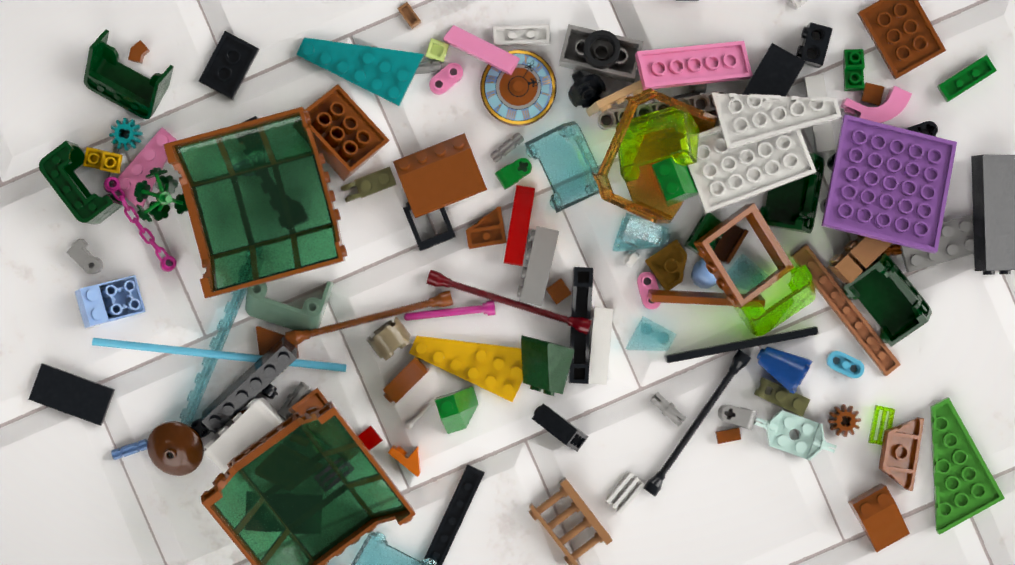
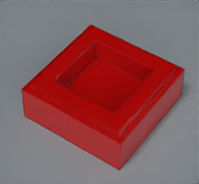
[358,425,383,451]

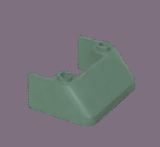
[245,258,334,331]

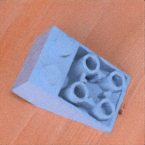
[75,275,146,328]

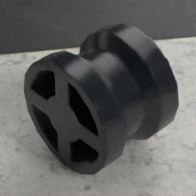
[191,418,211,438]

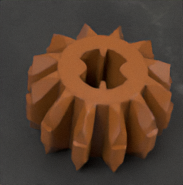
[827,404,861,437]

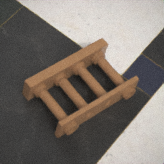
[528,477,613,565]

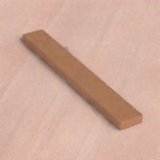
[791,244,901,376]

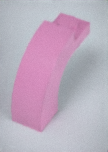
[840,86,912,123]

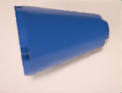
[757,347,813,394]

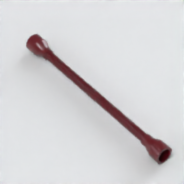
[426,270,592,335]

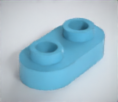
[826,351,864,378]

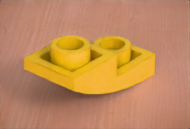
[83,147,123,174]

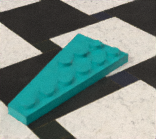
[296,37,425,106]

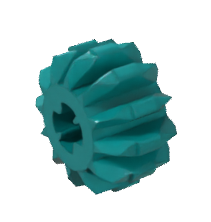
[109,118,143,151]

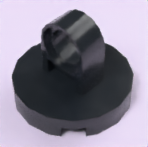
[568,70,606,108]

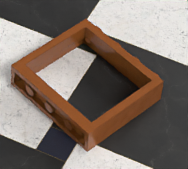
[694,203,794,307]

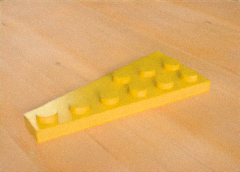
[409,336,523,402]

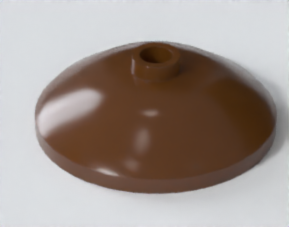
[147,421,204,476]

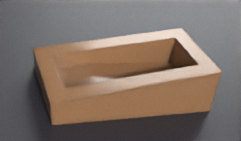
[397,2,421,29]

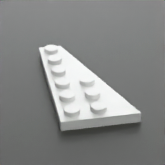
[711,92,842,149]

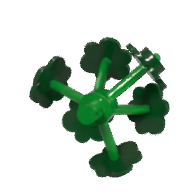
[134,168,188,222]

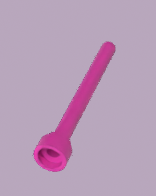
[404,300,496,321]

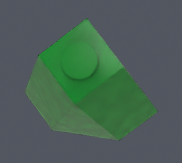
[435,386,479,434]

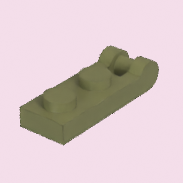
[754,377,810,417]

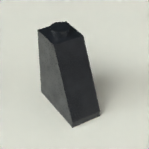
[532,404,589,452]

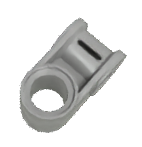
[718,404,757,430]

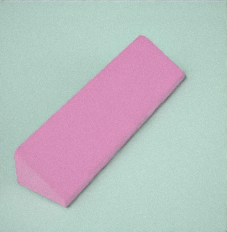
[443,25,520,75]

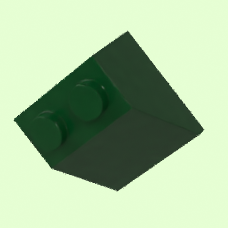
[684,212,725,254]

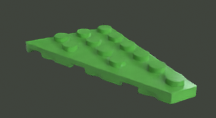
[930,397,1005,535]

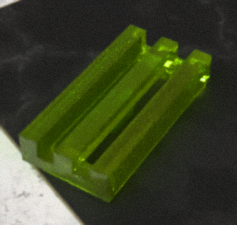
[868,405,895,445]

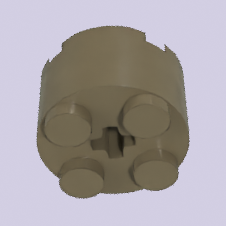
[366,317,411,361]

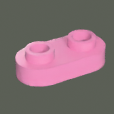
[429,63,463,95]
[637,272,661,309]

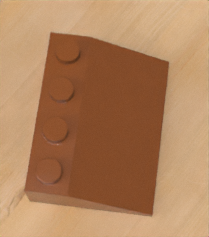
[292,84,390,181]
[393,133,487,218]

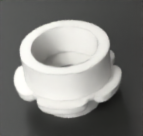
[623,250,640,268]

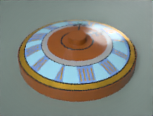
[480,49,557,126]

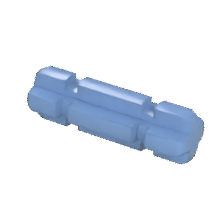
[111,439,147,460]

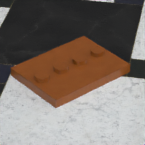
[857,0,946,79]

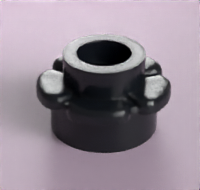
[260,384,278,400]

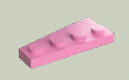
[112,127,177,207]

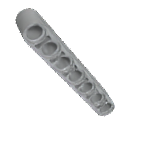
[597,91,726,130]

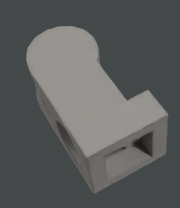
[66,239,103,274]

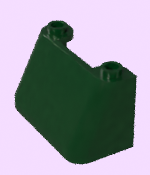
[758,153,825,234]
[843,253,932,347]

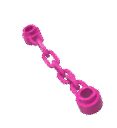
[103,177,176,272]

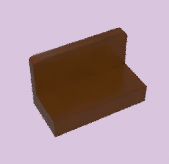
[714,225,749,264]

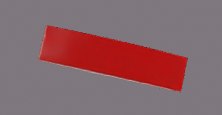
[504,185,535,266]

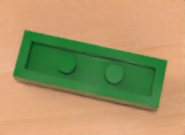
[937,55,997,102]

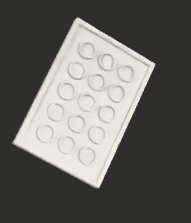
[678,126,817,214]

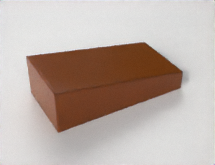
[715,427,741,444]

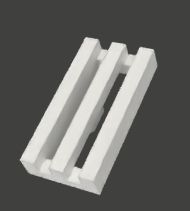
[606,472,645,514]

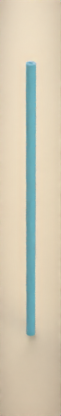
[92,338,346,372]

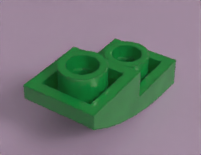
[843,49,865,91]

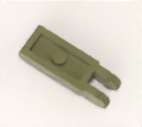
[340,166,397,202]

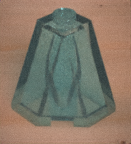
[612,213,671,252]

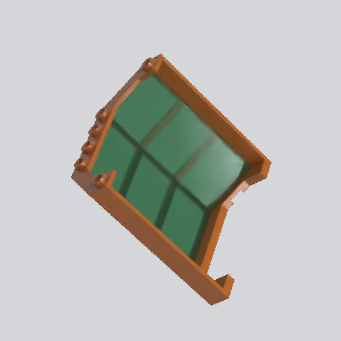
[163,107,348,298]
[201,401,416,565]

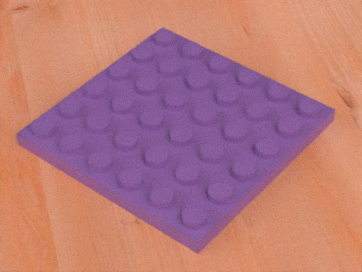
[821,114,957,254]

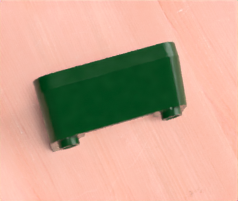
[84,29,174,119]

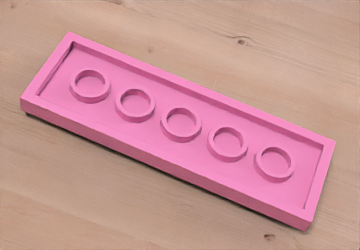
[635,41,753,90]

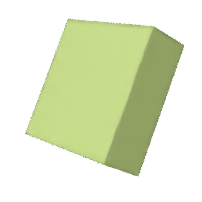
[425,38,449,63]

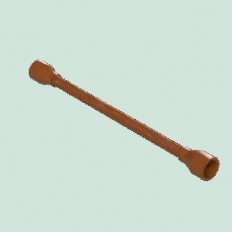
[285,290,453,346]

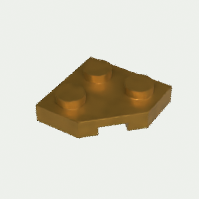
[645,239,687,290]

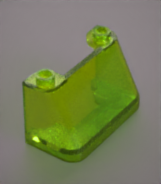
[615,105,700,182]
[734,265,816,336]

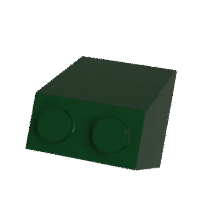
[521,335,575,396]

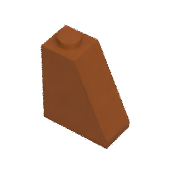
[383,357,429,403]

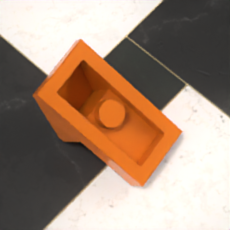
[388,445,421,477]

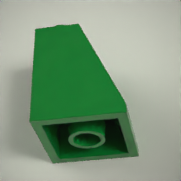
[652,157,698,207]

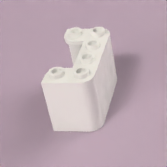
[204,397,296,486]

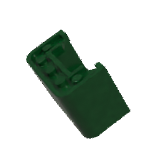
[39,140,123,225]

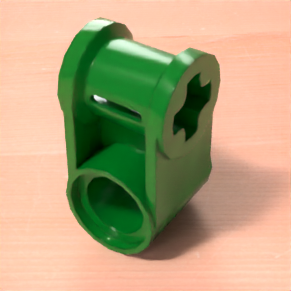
[495,158,532,190]

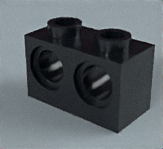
[796,22,833,68]

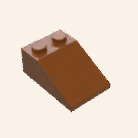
[848,484,910,552]

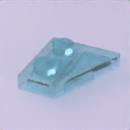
[727,254,769,291]
[625,316,677,351]

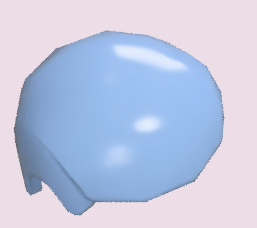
[691,259,717,289]

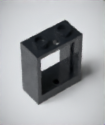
[403,202,456,251]

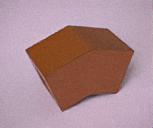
[128,40,150,64]

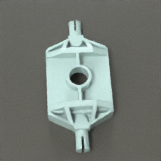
[754,410,837,461]

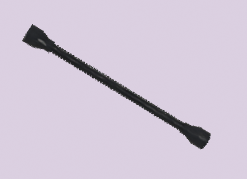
[643,350,751,497]

